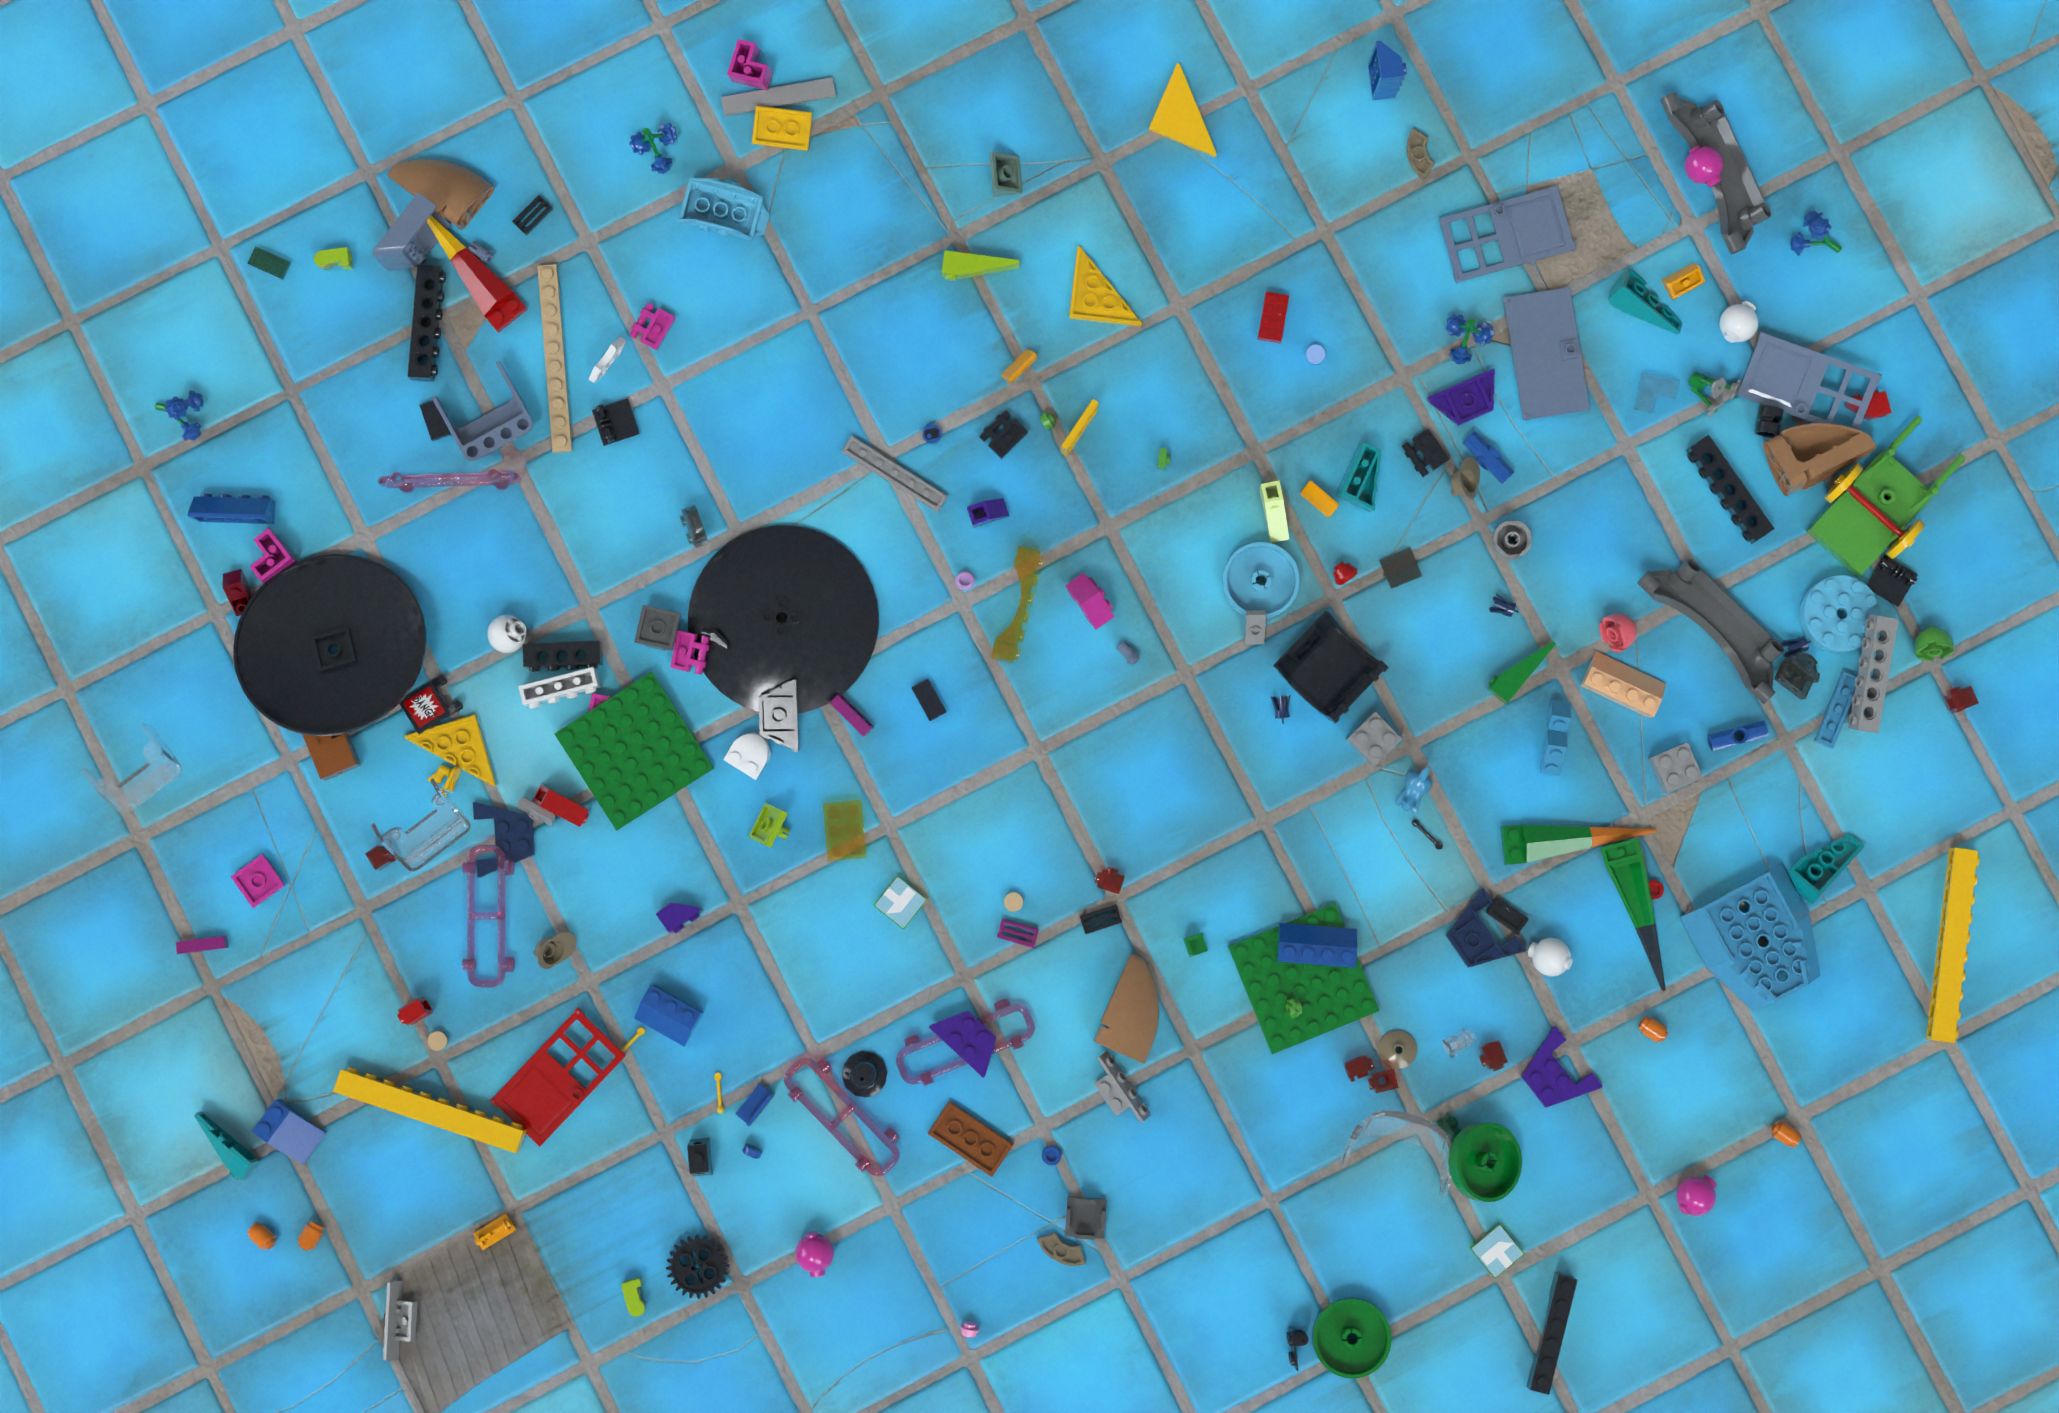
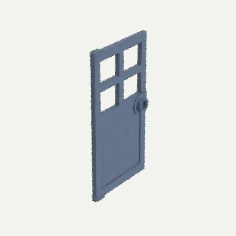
[1439,186,1576,284]
[1737,331,1882,430]

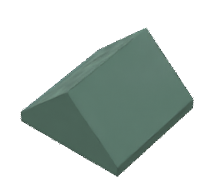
[990,152,1022,196]

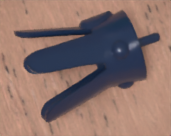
[1489,593,1519,617]
[1781,636,1811,659]
[1271,695,1291,724]

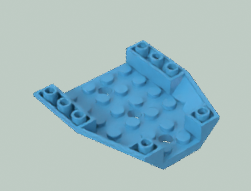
[1680,863,1820,1011]

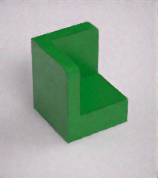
[1183,933,1208,957]

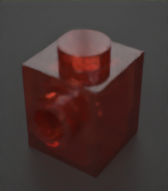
[1944,686,1979,714]
[1094,867,1125,895]
[1479,1040,1508,1071]

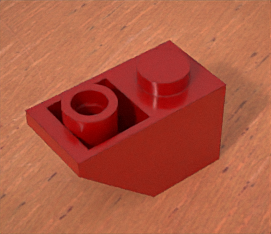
[1844,390,1892,421]

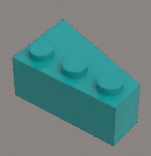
[1335,442,1381,512]

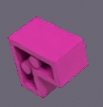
[727,39,773,90]
[249,528,297,583]
[1065,573,1114,630]

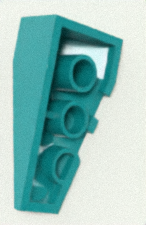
[1608,267,1682,335]
[1788,834,1865,904]
[194,1112,261,1180]

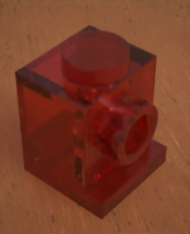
[365,844,396,871]
[1343,1055,1375,1082]
[1367,1068,1399,1093]

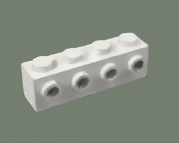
[518,667,601,709]

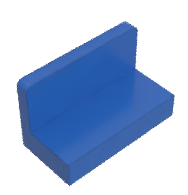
[736,1083,775,1127]

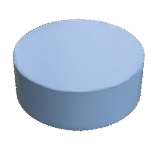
[1306,345,1325,365]

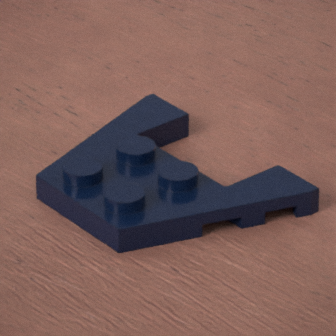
[473,802,535,877]
[1445,888,1526,968]

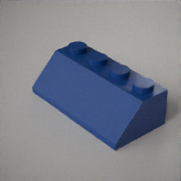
[1368,41,1407,100]
[188,493,275,524]
[1276,923,1357,968]

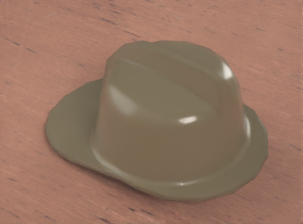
[1451,457,1480,499]
[533,932,577,969]

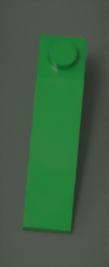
[1487,642,1556,704]

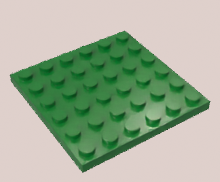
[554,672,714,831]
[1228,903,1379,1055]

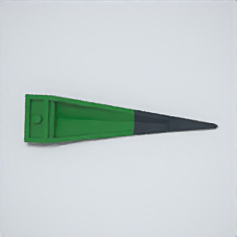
[1601,838,1666,991]

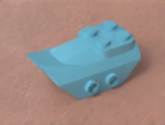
[678,177,770,240]

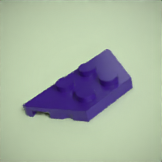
[1426,368,1495,426]
[929,1011,996,1078]

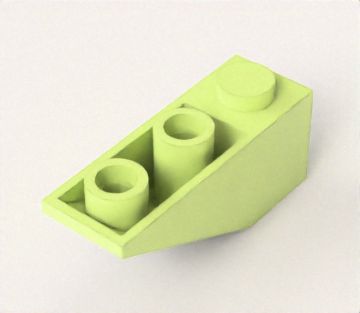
[1259,480,1289,543]

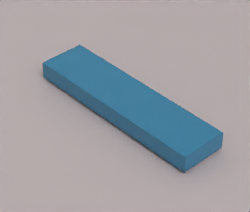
[1814,670,1857,749]

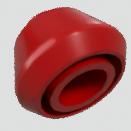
[1333,561,1358,586]

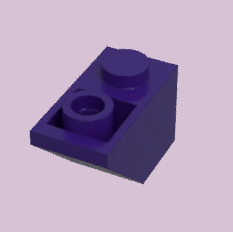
[967,498,1009,528]
[656,903,703,934]

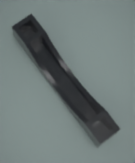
[1526,1272,1578,1395]

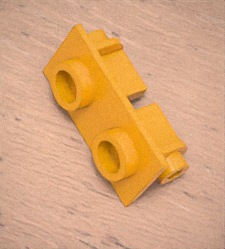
[473,1213,516,1250]

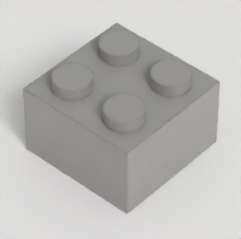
[1346,712,1402,767]
[1648,742,1703,794]

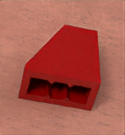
[532,784,589,827]

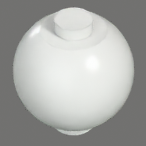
[1719,301,1758,343]
[487,615,526,653]
[1528,938,1573,976]

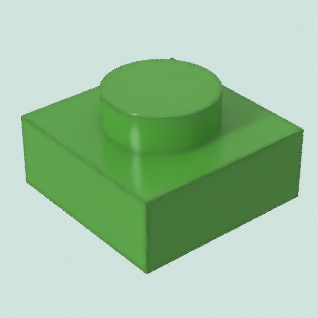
[1157,448,1170,470]

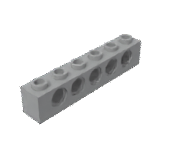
[1848,614,1899,733]

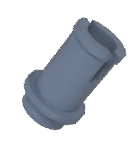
[468,241,494,263]
[1116,641,1140,665]

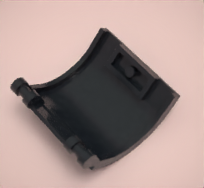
[1273,611,1389,724]

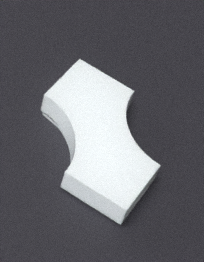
[589,337,626,383]

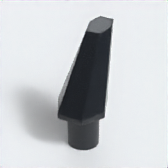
[701,627,728,649]

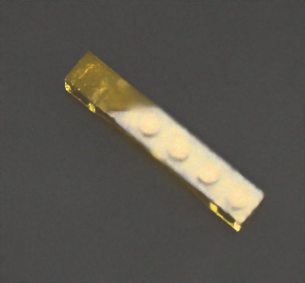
[991,546,1044,664]

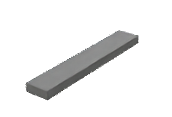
[721,77,836,117]
[842,436,948,513]

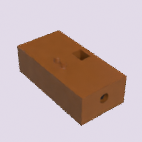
[302,733,361,781]

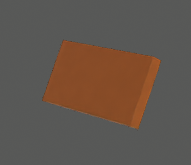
[928,1101,1014,1177]

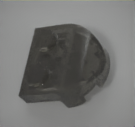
[680,505,708,548]
[1774,653,1820,699]

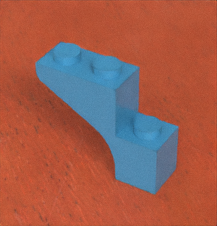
[1540,700,1571,776]

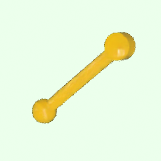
[614,1028,645,1057]
[714,1073,724,1114]

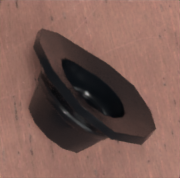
[842,1051,887,1098]

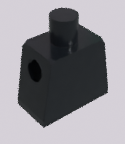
[687,1138,713,1177]

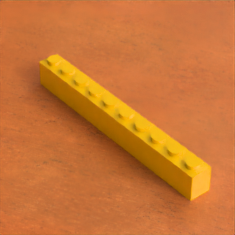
[1926,848,1980,1043]
[333,1067,527,1153]

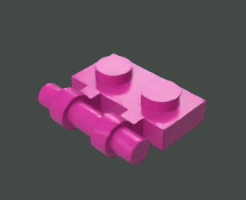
[629,303,676,351]
[670,630,710,675]

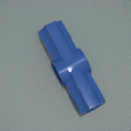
[1463,431,1514,484]
[1707,720,1768,751]

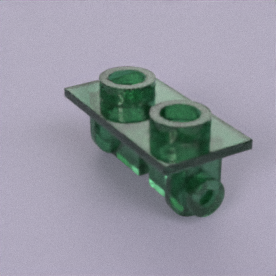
[1435,1112,1461,1146]

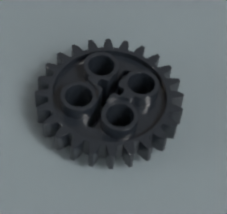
[666,1234,730,1299]

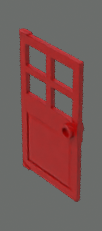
[490,1007,626,1147]

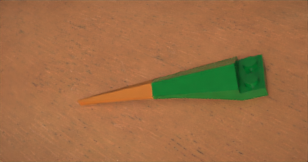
[1500,825,1657,865]

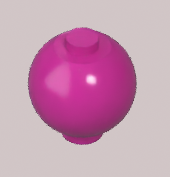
[1685,145,1723,187]
[1676,1175,1717,1216]
[795,1231,834,1277]

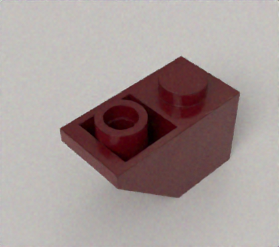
[222,569,252,616]

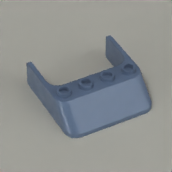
[372,193,451,271]
[432,361,533,461]

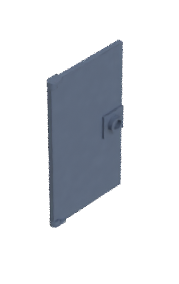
[1503,287,1590,421]

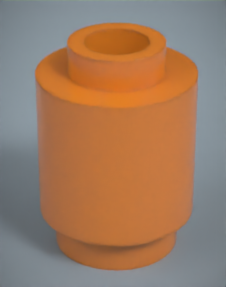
[1638,1016,1668,1043]
[1771,1120,1802,1148]
[297,1220,324,1251]
[247,1222,276,1251]

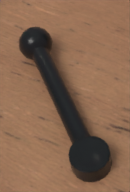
[1412,819,1443,850]

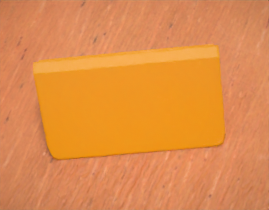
[1661,263,1705,300]
[1001,349,1037,385]
[1300,480,1339,518]

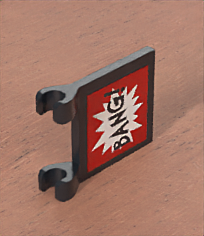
[399,675,463,735]

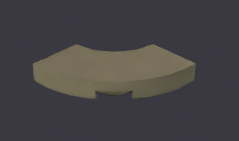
[1406,128,1435,180]
[1037,1232,1086,1266]

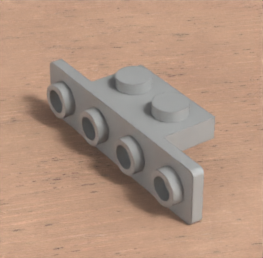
[1094,1051,1151,1123]
[383,1280,417,1361]

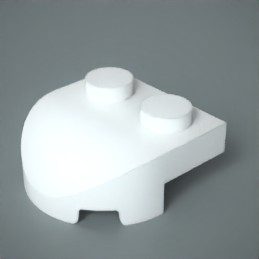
[724,732,771,780]

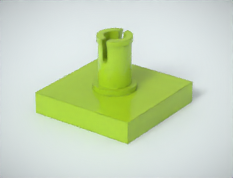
[748,803,790,848]

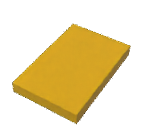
[752,106,812,151]
[1061,399,1099,456]

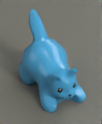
[1395,766,1433,813]

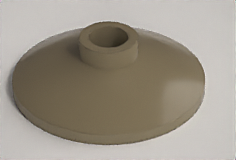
[1378,1030,1417,1069]

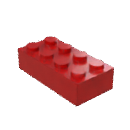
[1257,291,1289,344]

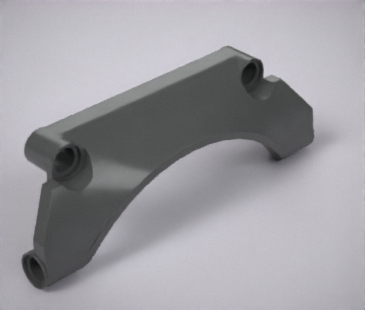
[1660,92,1771,255]
[1637,559,1784,704]

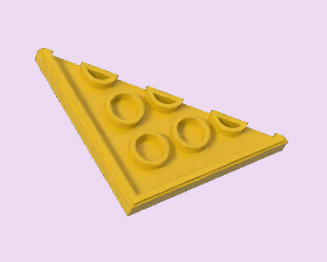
[1149,63,1217,158]
[1069,246,1142,327]
[404,715,496,786]

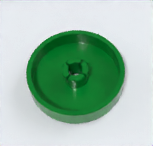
[1448,1122,1522,1202]
[1312,1297,1392,1379]

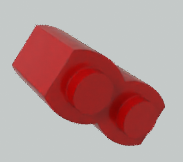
[397,997,433,1026]

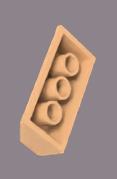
[1580,651,1666,718]

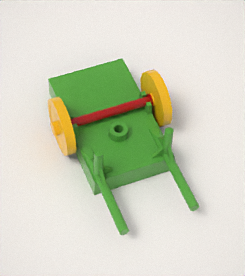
[1806,415,1966,577]

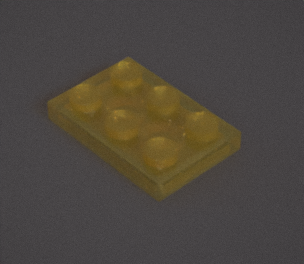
[823,800,867,861]

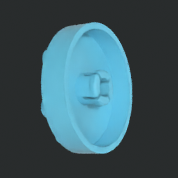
[1222,542,1300,619]
[1800,575,1880,653]

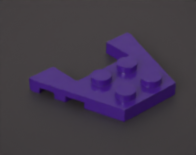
[1521,1026,1603,1108]

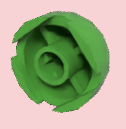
[1914,626,1954,661]

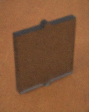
[1379,548,1422,589]

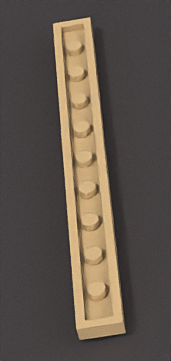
[537,264,573,453]

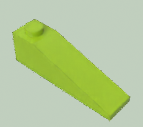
[941,250,1020,281]

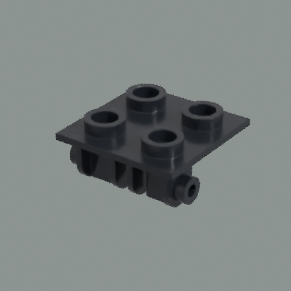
[592,398,640,446]
[1867,555,1918,607]
[1286,1326,1309,1371]

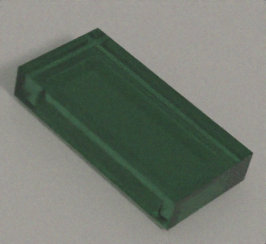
[247,246,291,280]

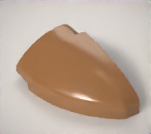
[387,159,495,230]
[1763,423,1876,496]
[1093,953,1159,1064]

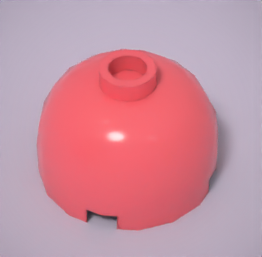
[1599,613,1637,652]

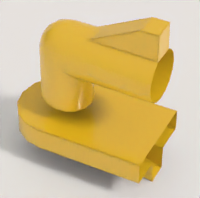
[428,765,461,792]

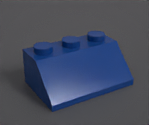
[634,985,703,1047]

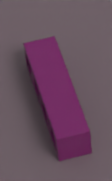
[830,694,874,737]
[176,936,228,954]

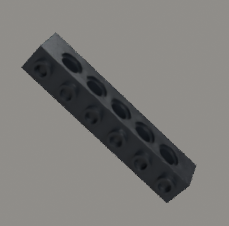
[407,264,446,382]
[1686,435,1775,544]

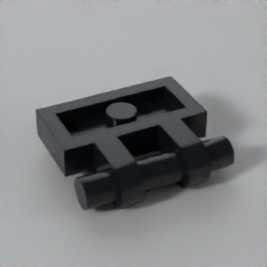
[979,410,1028,460]
[1402,428,1450,477]

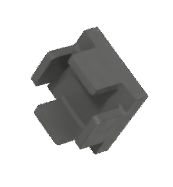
[634,605,681,651]
[1065,1197,1106,1240]

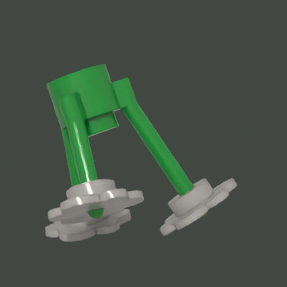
[1688,372,1740,418]

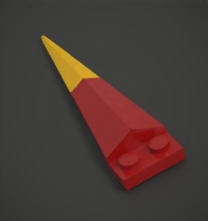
[427,215,528,333]

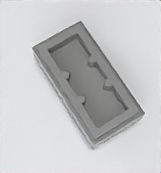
[1245,610,1266,644]
[518,797,555,827]

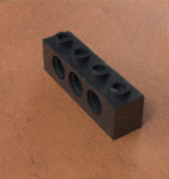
[523,640,603,672]

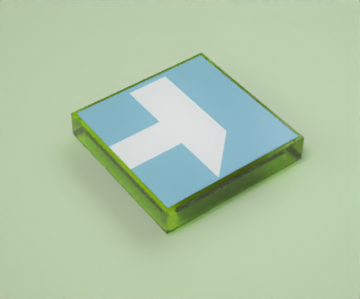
[873,876,928,930]
[1469,1223,1524,1279]

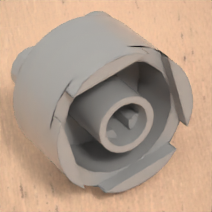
[1490,521,1532,562]

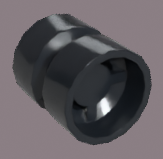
[1754,405,1784,438]

